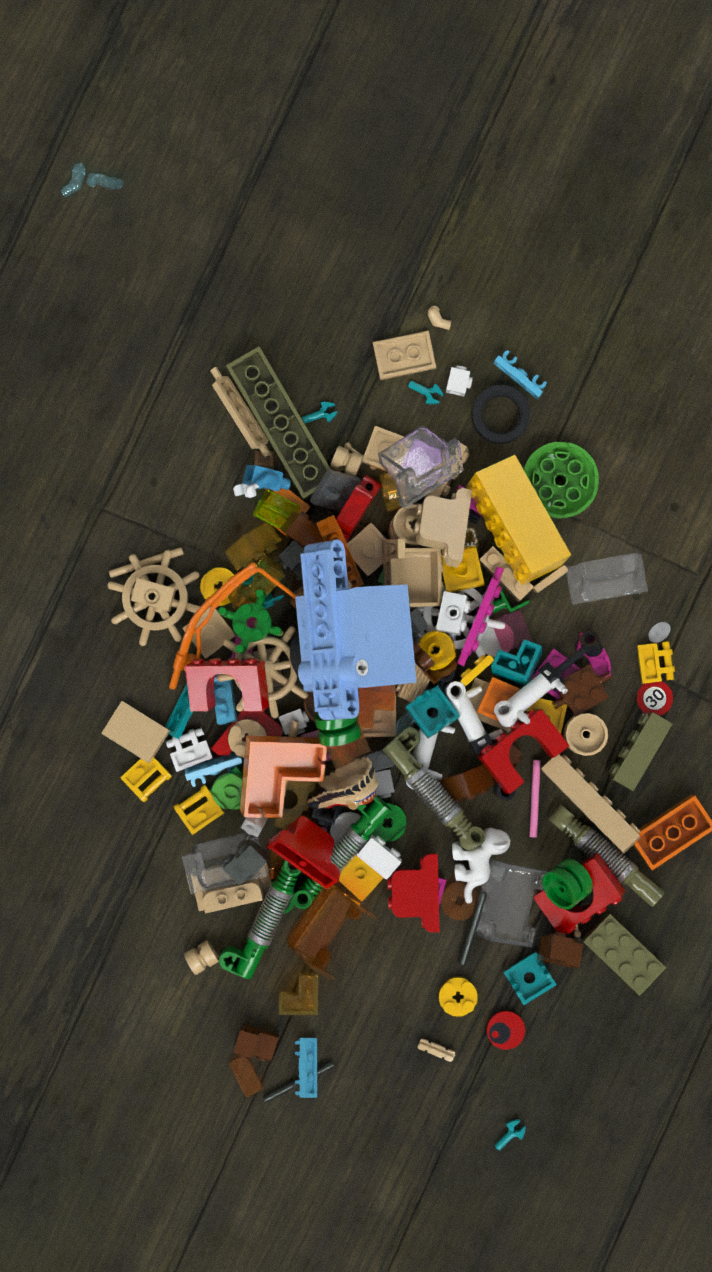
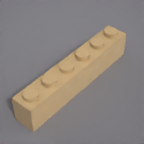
[541,754,640,854]

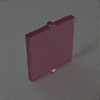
[493,610,532,652]

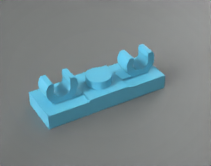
[493,350,547,399]
[214,674,237,725]
[185,752,242,787]
[295,1038,317,1098]

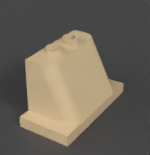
[383,539,444,607]
[190,863,272,914]

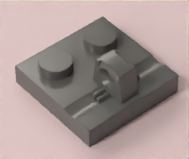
[310,469,361,511]

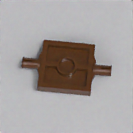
[552,664,613,717]

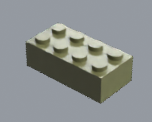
[608,712,673,791]
[581,912,666,996]

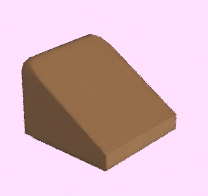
[254,451,274,470]

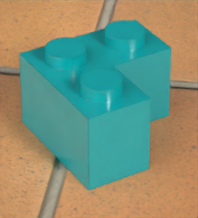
[491,639,543,686]

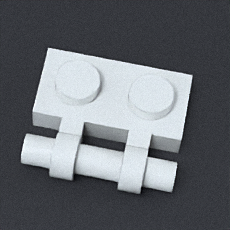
[166,728,213,772]

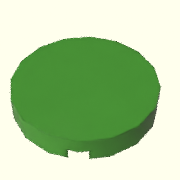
[212,773,243,810]

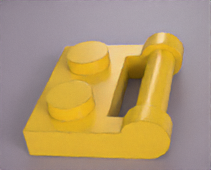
[120,757,172,803]
[173,785,225,835]

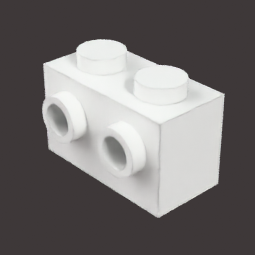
[357,835,402,880]

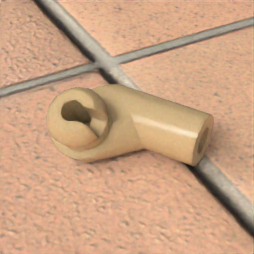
[428,306,452,330]

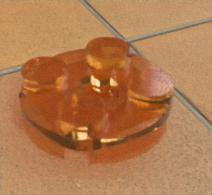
[441,881,478,920]

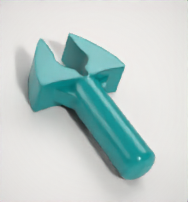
[408,381,443,405]
[302,402,338,424]
[495,1119,526,1151]

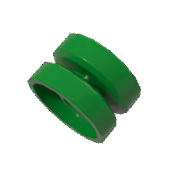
[314,713,362,746]
[542,859,593,910]

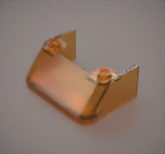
[287,884,378,981]

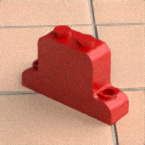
[336,475,382,543]
[211,706,283,757]
[267,816,340,889]
[388,853,440,932]

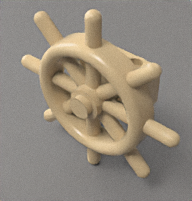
[107,550,201,646]
[216,619,308,718]

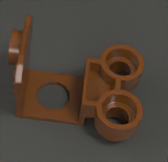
[413,641,457,684]

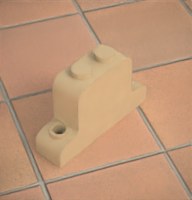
[413,488,472,568]

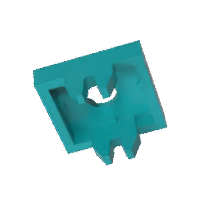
[406,685,460,739]
[503,951,556,1005]

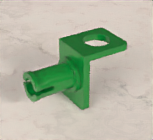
[491,588,531,615]

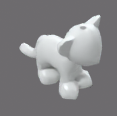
[452,828,511,904]

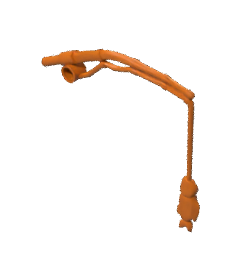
[169,562,297,690]

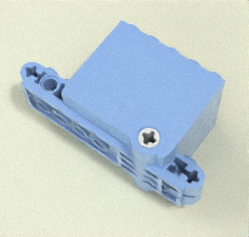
[295,540,417,720]

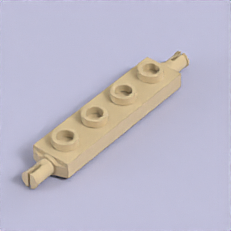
[210,367,272,458]

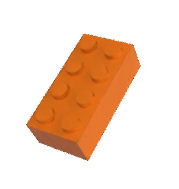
[633,794,712,870]

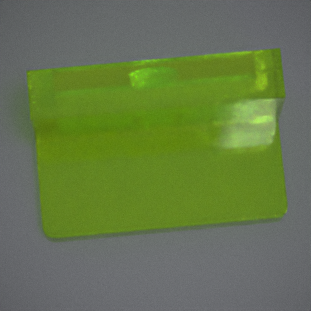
[253,490,300,529]

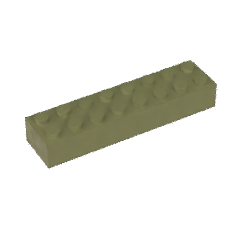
[226,347,331,500]

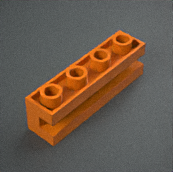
[316,515,364,588]

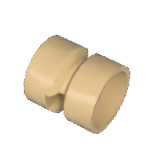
[330,446,364,476]
[184,940,219,975]

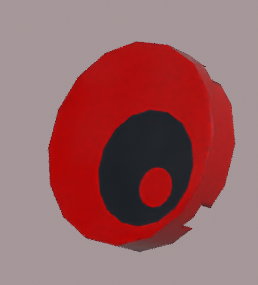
[486,1010,525,1050]

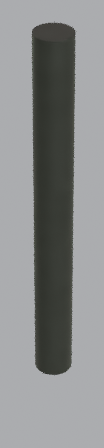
[459,891,487,965]
[263,1060,335,1103]

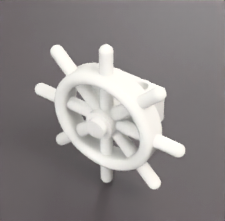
[410,586,505,658]

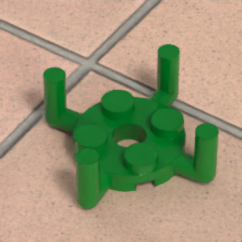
[218,589,283,654]

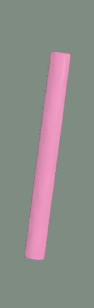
[529,760,541,837]

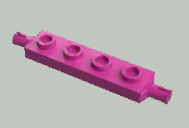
[457,567,504,666]

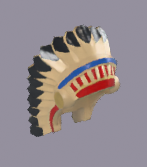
[307,757,379,810]

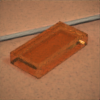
[229,1057,264,1098]

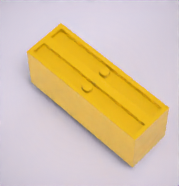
[466,455,571,586]

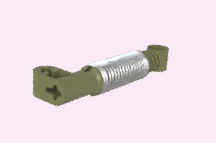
[382,727,485,850]
[548,804,665,907]

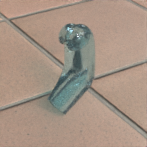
[60,163,86,197]
[86,173,123,189]
[396,712,415,740]

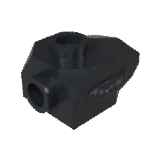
[310,788,341,827]

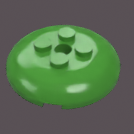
[524,442,599,518]

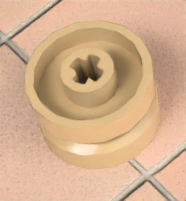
[388,504,424,549]
[563,713,608,756]

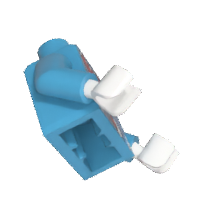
[233,465,291,498]

